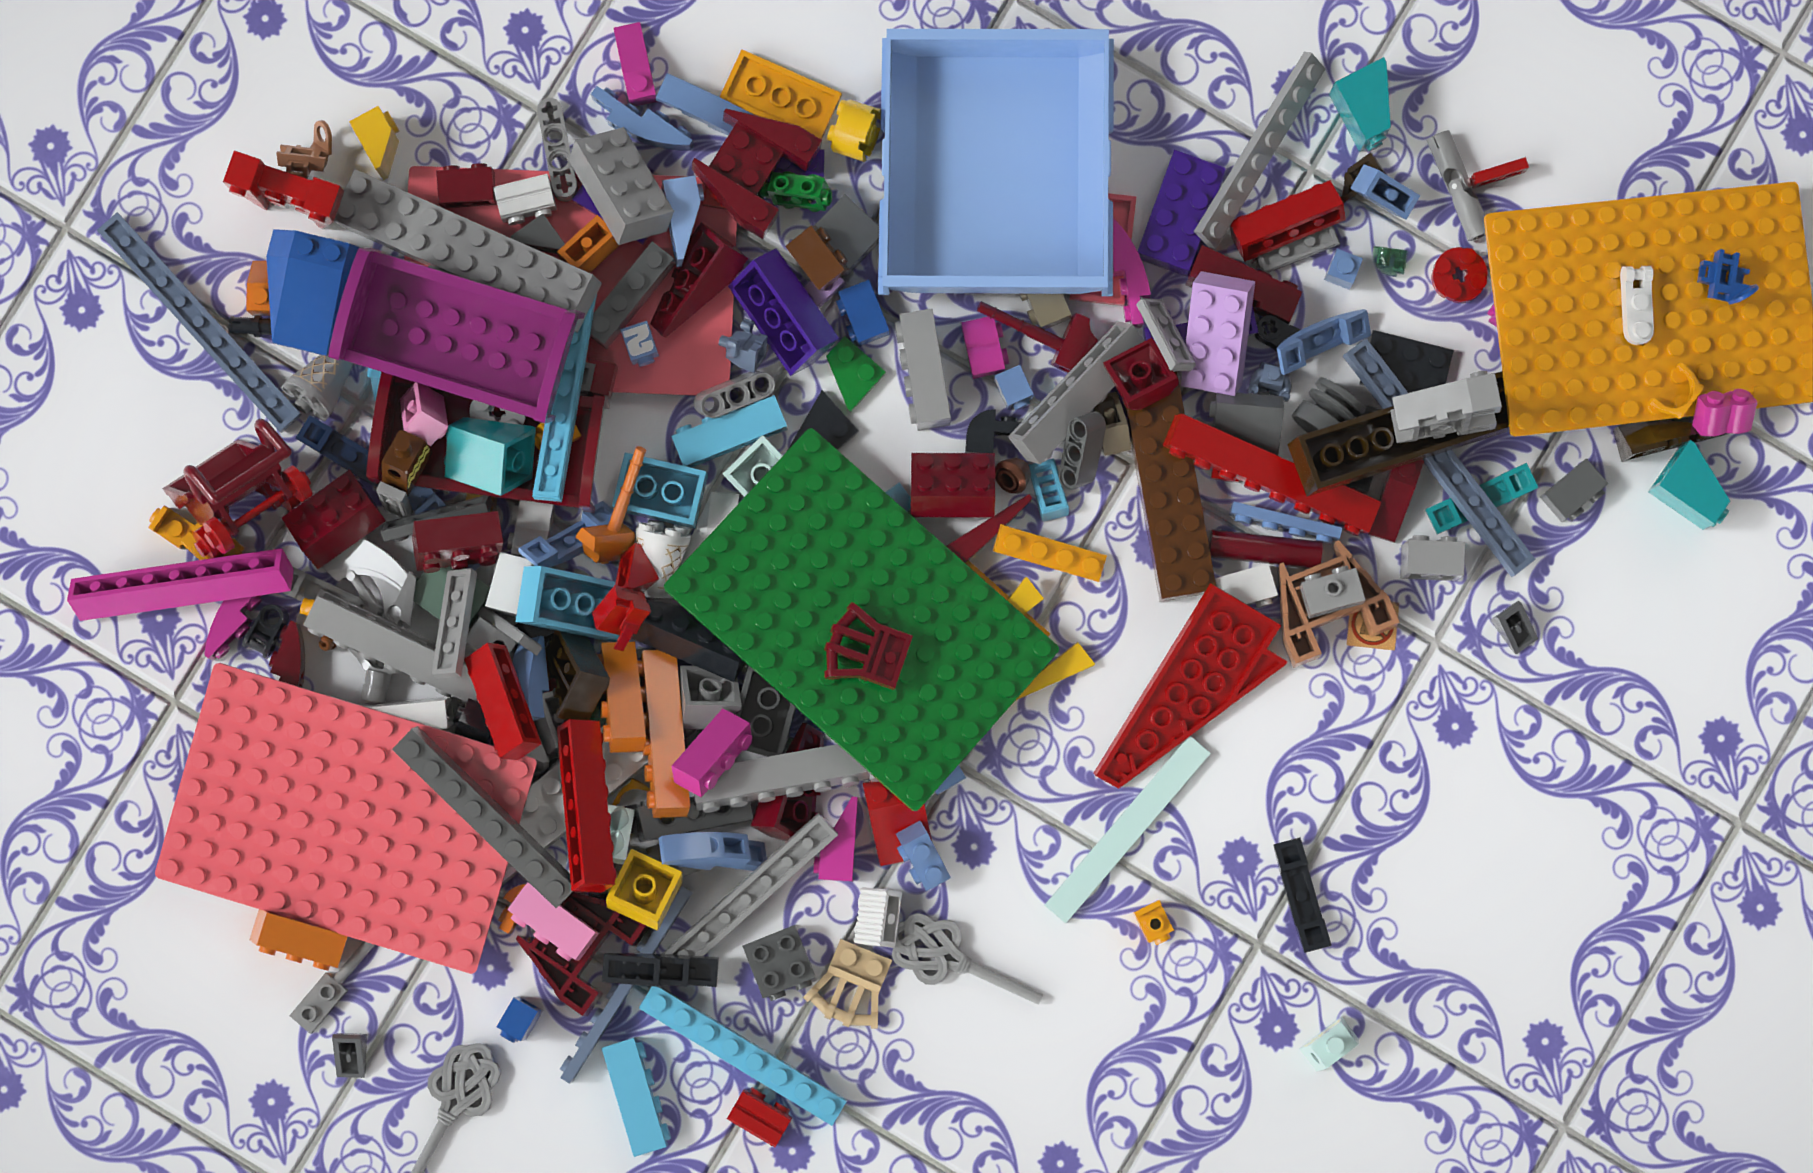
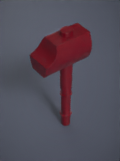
[977,301,1098,373]

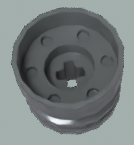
[1291,377,1367,433]

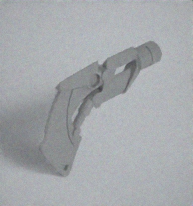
[322,536,416,703]

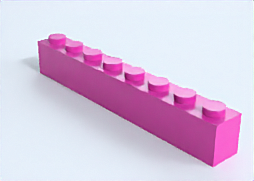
[67,548,294,621]

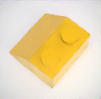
[349,106,399,181]

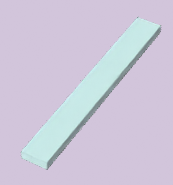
[1044,736,1211,924]

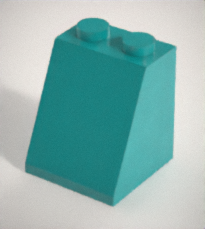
[1329,57,1391,152]
[444,417,536,496]
[1648,440,1730,530]

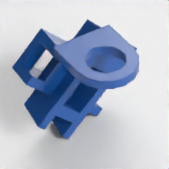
[1697,249,1759,305]

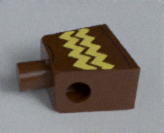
[382,430,432,496]

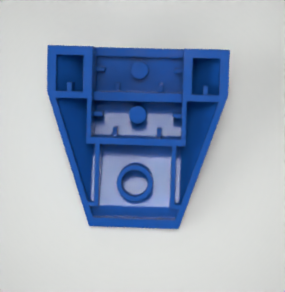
[266,229,361,356]

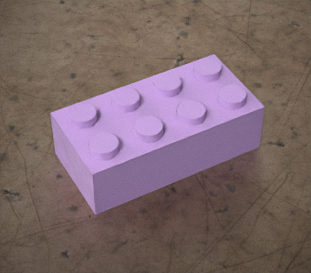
[1181,271,1255,396]

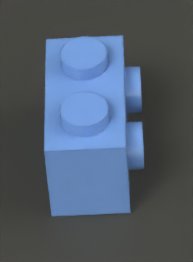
[896,821,951,891]

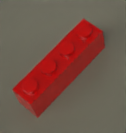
[1230,180,1346,262]
[464,643,542,760]

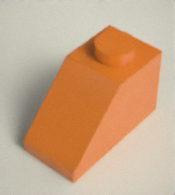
[246,261,270,316]

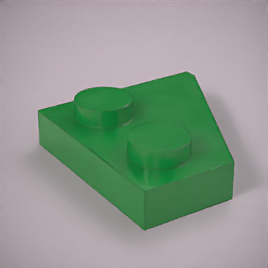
[826,336,886,413]

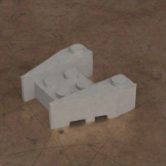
[1390,371,1502,443]

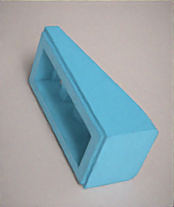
[1029,458,1069,522]

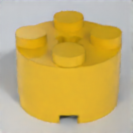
[827,99,881,162]

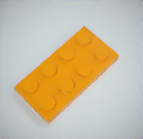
[720,49,842,140]

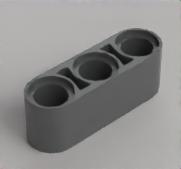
[1059,411,1106,490]

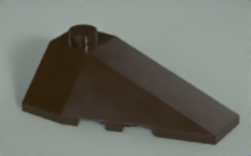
[1613,420,1730,462]

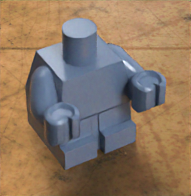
[718,318,768,373]
[1247,362,1292,402]

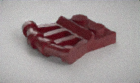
[824,602,913,690]

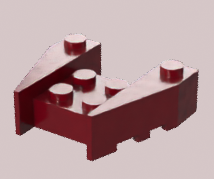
[692,109,822,239]
[516,891,650,1017]

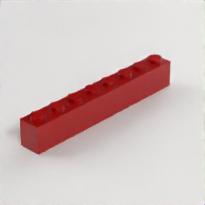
[1163,414,1381,536]

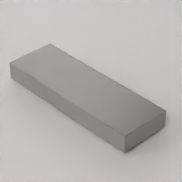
[1256,226,1340,273]
[1136,298,1196,371]
[376,481,413,518]
[477,606,542,656]

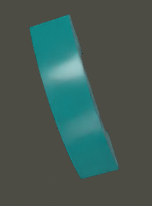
[1425,463,1539,535]

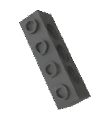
[633,796,753,842]

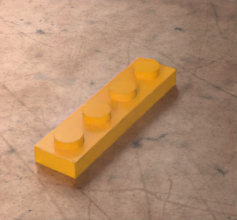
[993,524,1107,582]

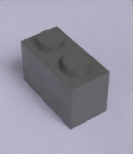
[1540,458,1608,522]

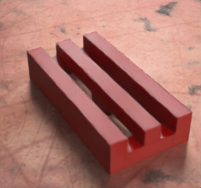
[1469,157,1529,189]

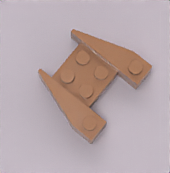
[1277,540,1400,668]

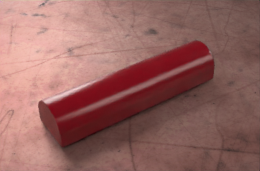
[1209,529,1323,569]

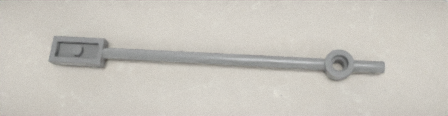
[289,941,375,1034]

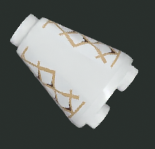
[636,520,691,598]

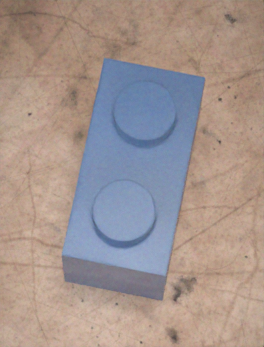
[1350,165,1420,220]

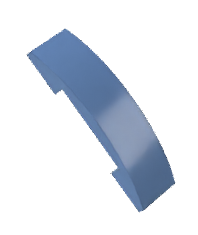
[1277,309,1371,375]
[518,501,613,567]

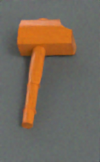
[575,446,646,564]

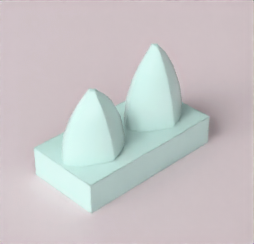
[608,804,635,865]

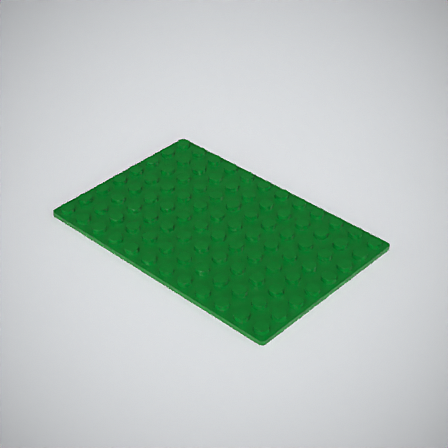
[664,428,1059,811]

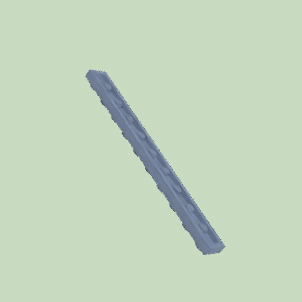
[97,212,302,433]
[1343,338,1536,577]

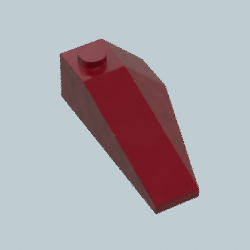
[650,222,748,338]
[751,723,825,842]

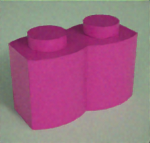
[961,317,1010,379]
[1692,389,1757,436]

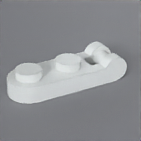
[1620,266,1654,345]

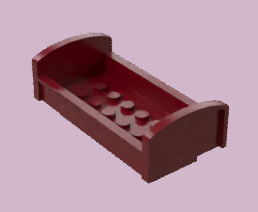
[366,372,610,513]

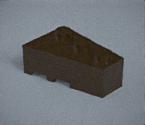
[546,630,610,720]

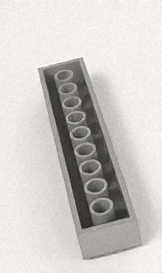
[334,169,602,333]

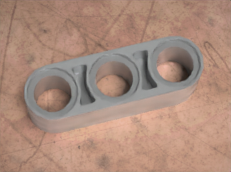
[693,371,775,418]

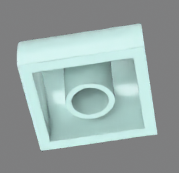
[723,435,782,497]

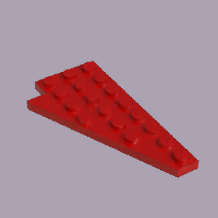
[1093,583,1288,789]

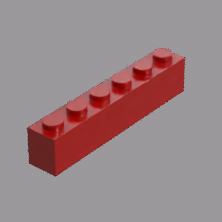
[557,719,616,893]

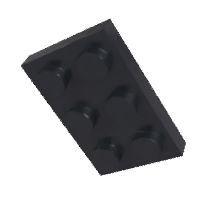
[1359,330,1454,393]

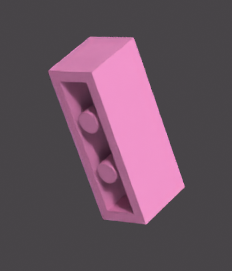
[507,882,599,961]

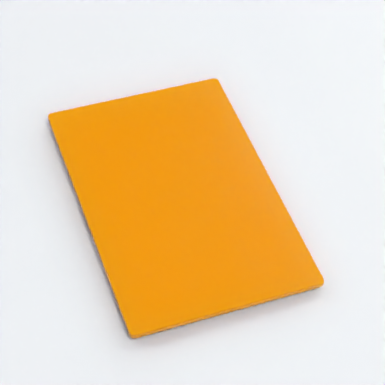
[1484,182,1813,437]

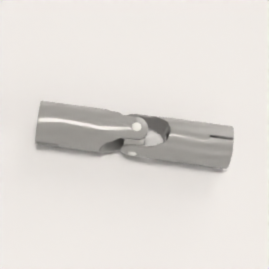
[1426,130,1486,241]

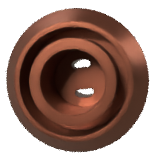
[995,458,1031,494]

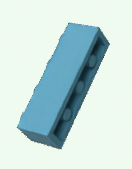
[671,395,788,468]
[601,1037,671,1157]

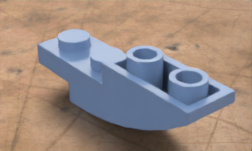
[591,86,694,150]
[658,832,767,871]

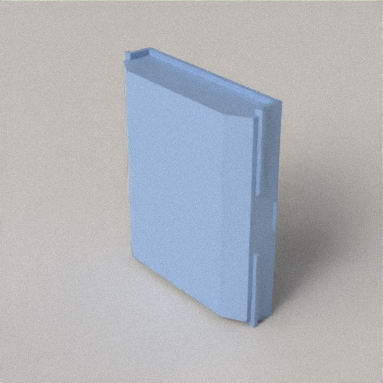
[878,29,1114,296]

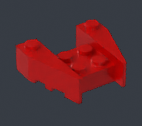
[223,150,344,229]

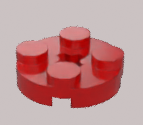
[1431,247,1488,304]

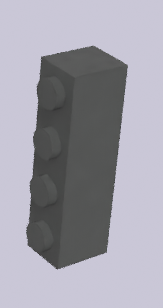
[590,241,676,350]

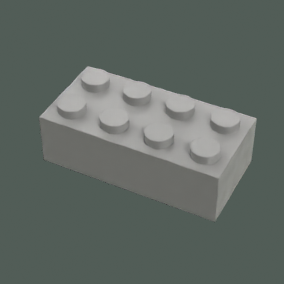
[569,127,674,245]
[895,309,951,431]

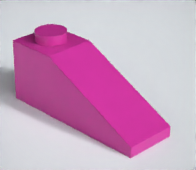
[613,22,658,107]
[813,797,858,882]

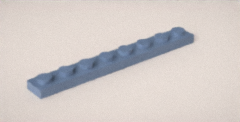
[560,886,693,1084]

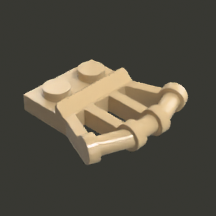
[803,939,892,1029]

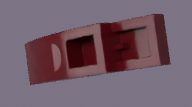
[269,620,305,688]

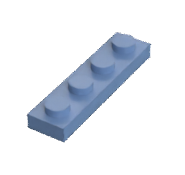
[1229,501,1342,544]

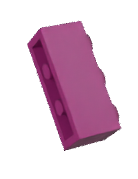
[672,708,752,798]

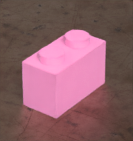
[400,382,448,446]

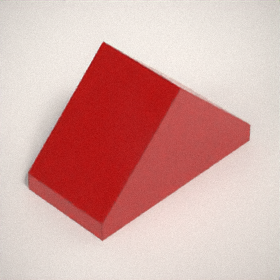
[615,543,659,592]

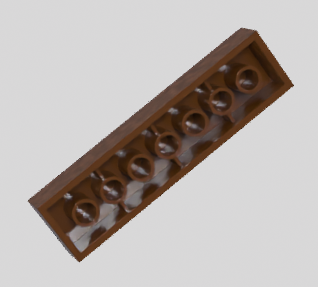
[1123,371,1216,602]

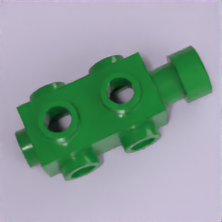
[758,171,832,212]

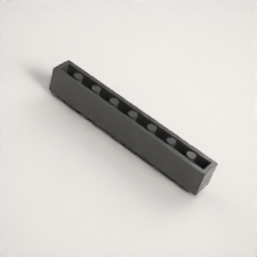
[392,726,573,908]

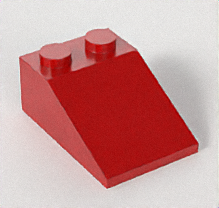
[863,781,932,866]

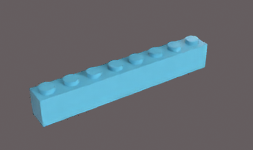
[639,986,847,1126]

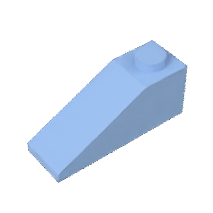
[661,175,704,267]

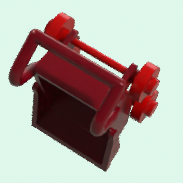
[162,419,313,559]

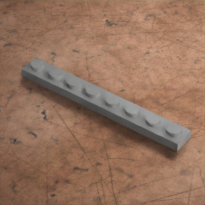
[1194,52,1325,249]
[662,813,838,956]

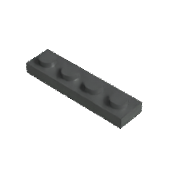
[380,496,493,542]

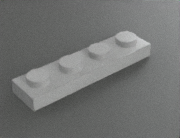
[431,569,477,679]

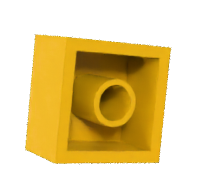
[606,849,683,931]

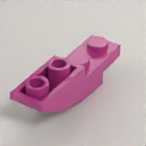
[1113,218,1151,329]
[204,595,262,661]

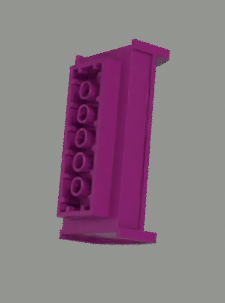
[328,248,585,424]

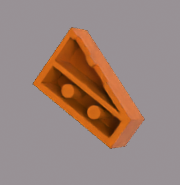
[249,909,348,971]

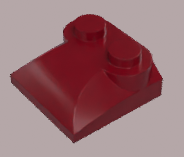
[1103,338,1179,410]

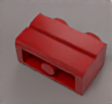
[727,1087,793,1148]

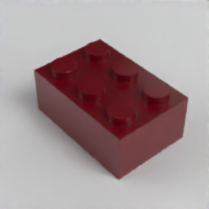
[911,453,995,518]
[282,469,386,569]
[412,511,503,573]

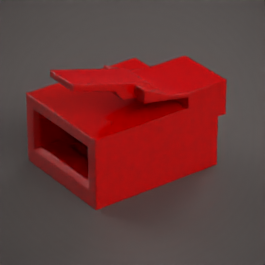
[592,585,651,651]

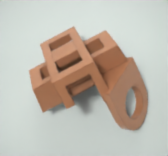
[276,120,332,179]

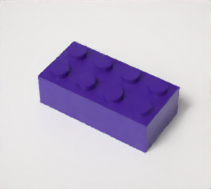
[1138,149,1226,277]
[728,248,840,376]

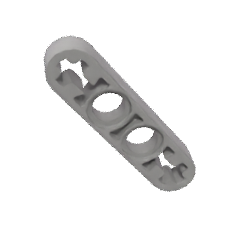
[537,98,578,202]

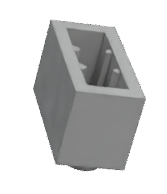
[1300,566,1365,619]

